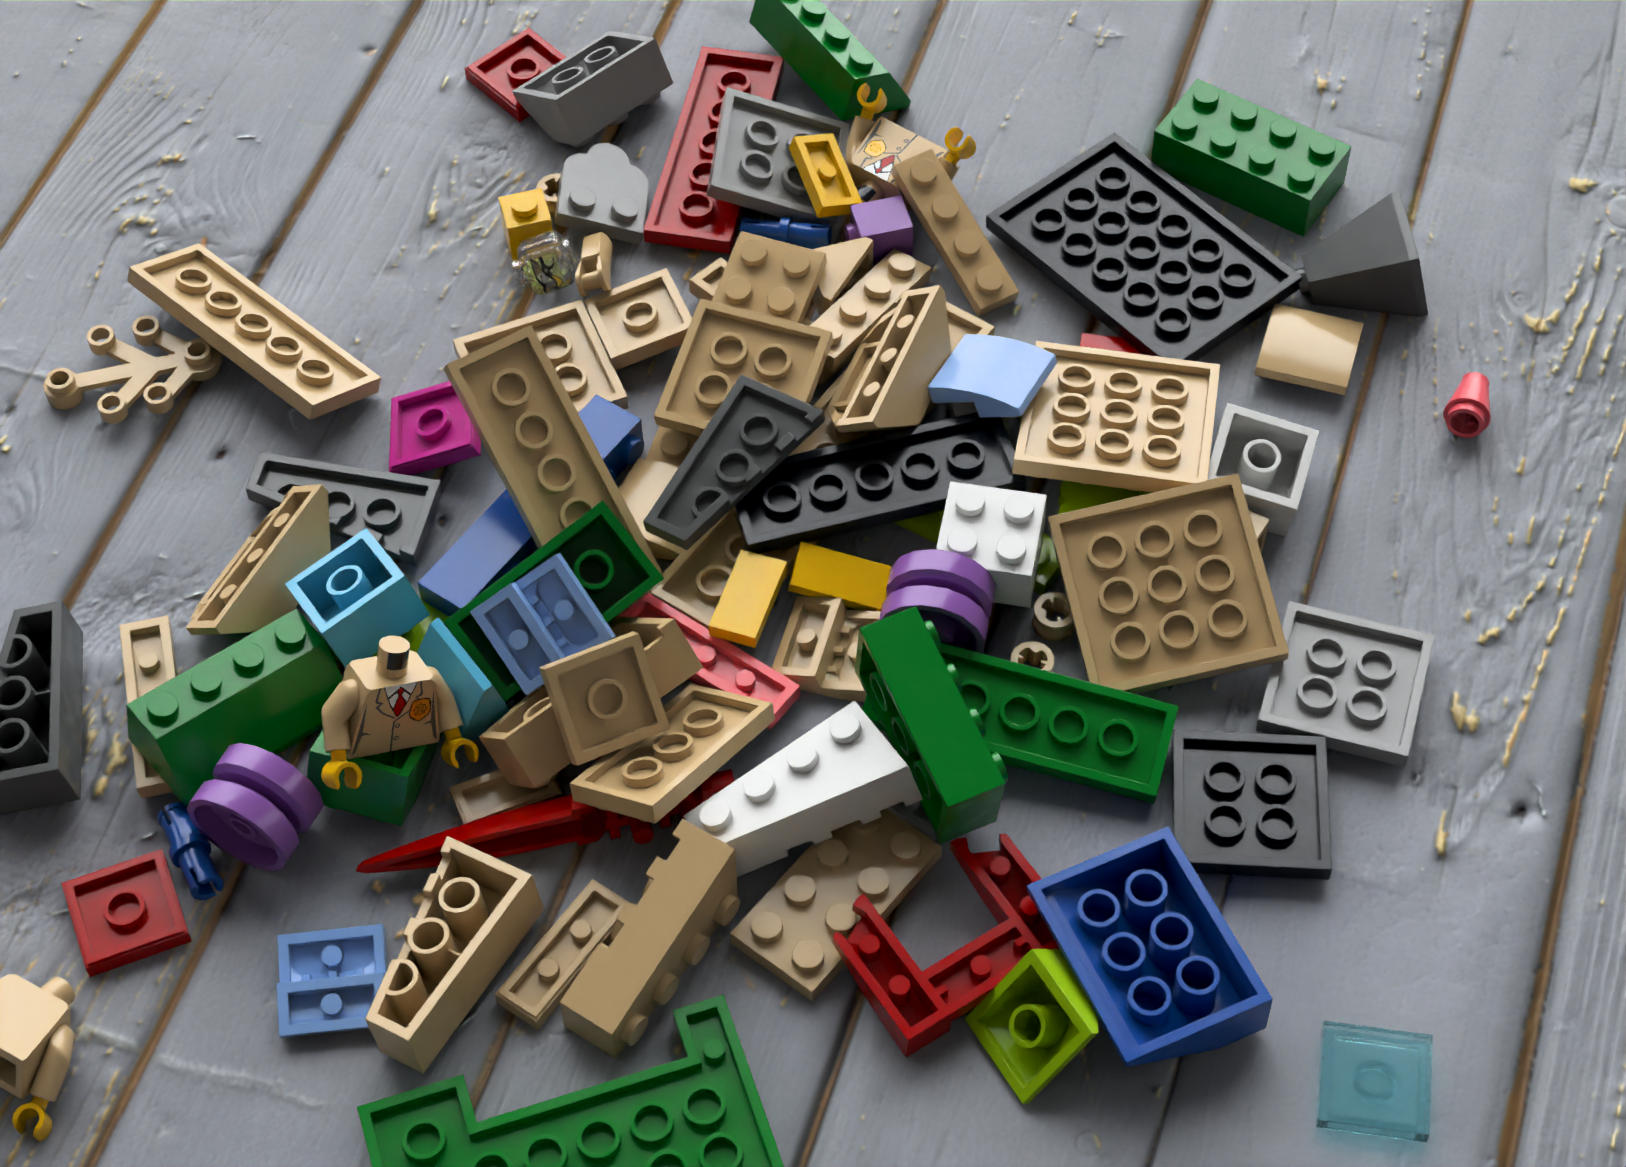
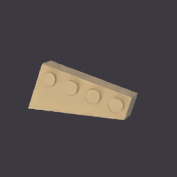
[479,617,704,788]
[560,818,740,1059]

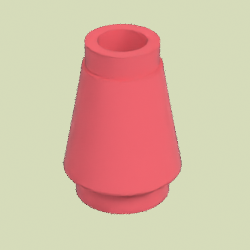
[1443,372,1491,438]

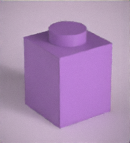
[844,195,913,265]

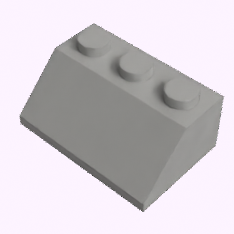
[512,31,674,147]

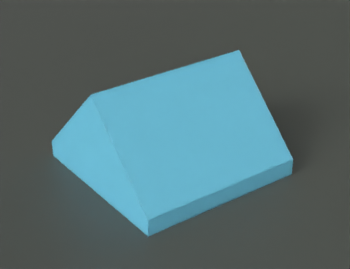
[417,617,510,741]

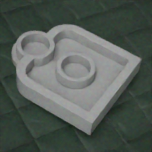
[554,143,649,245]

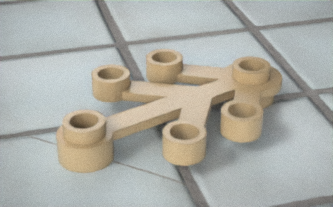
[43,315,223,424]

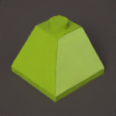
[965,949,1098,1104]

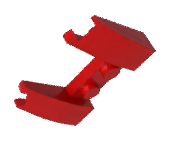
[832,833,1059,1058]

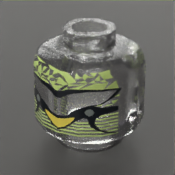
[512,230,580,295]

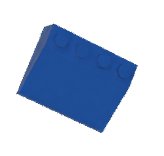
[1026,826,1273,1067]

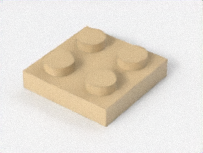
[583,268,692,371]
[539,631,670,766]

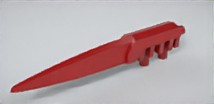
[356,769,735,874]

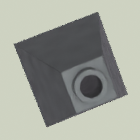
[1295,191,1428,317]

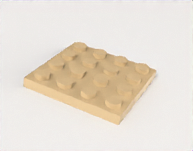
[1012,341,1220,493]
[1048,473,1289,694]

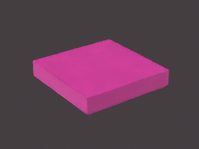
[389,381,481,476]

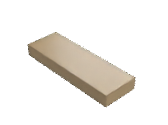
[494,879,632,1030]

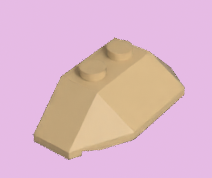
[826,285,951,433]
[186,484,331,635]

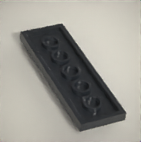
[733,412,1026,554]

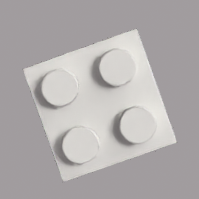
[1208,403,1319,537]
[936,481,1047,608]

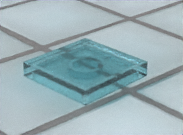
[1316,1021,1433,1143]

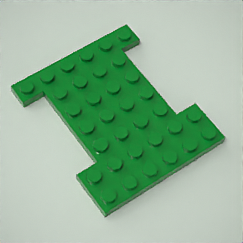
[357,994,784,1167]

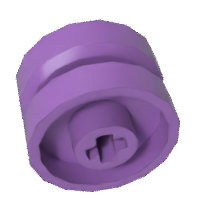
[879,549,996,653]
[187,743,324,871]

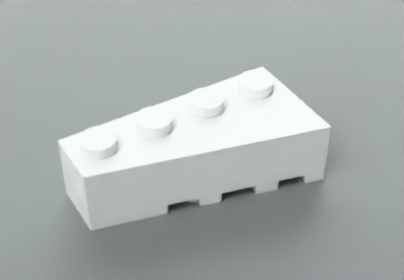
[683,700,923,877]

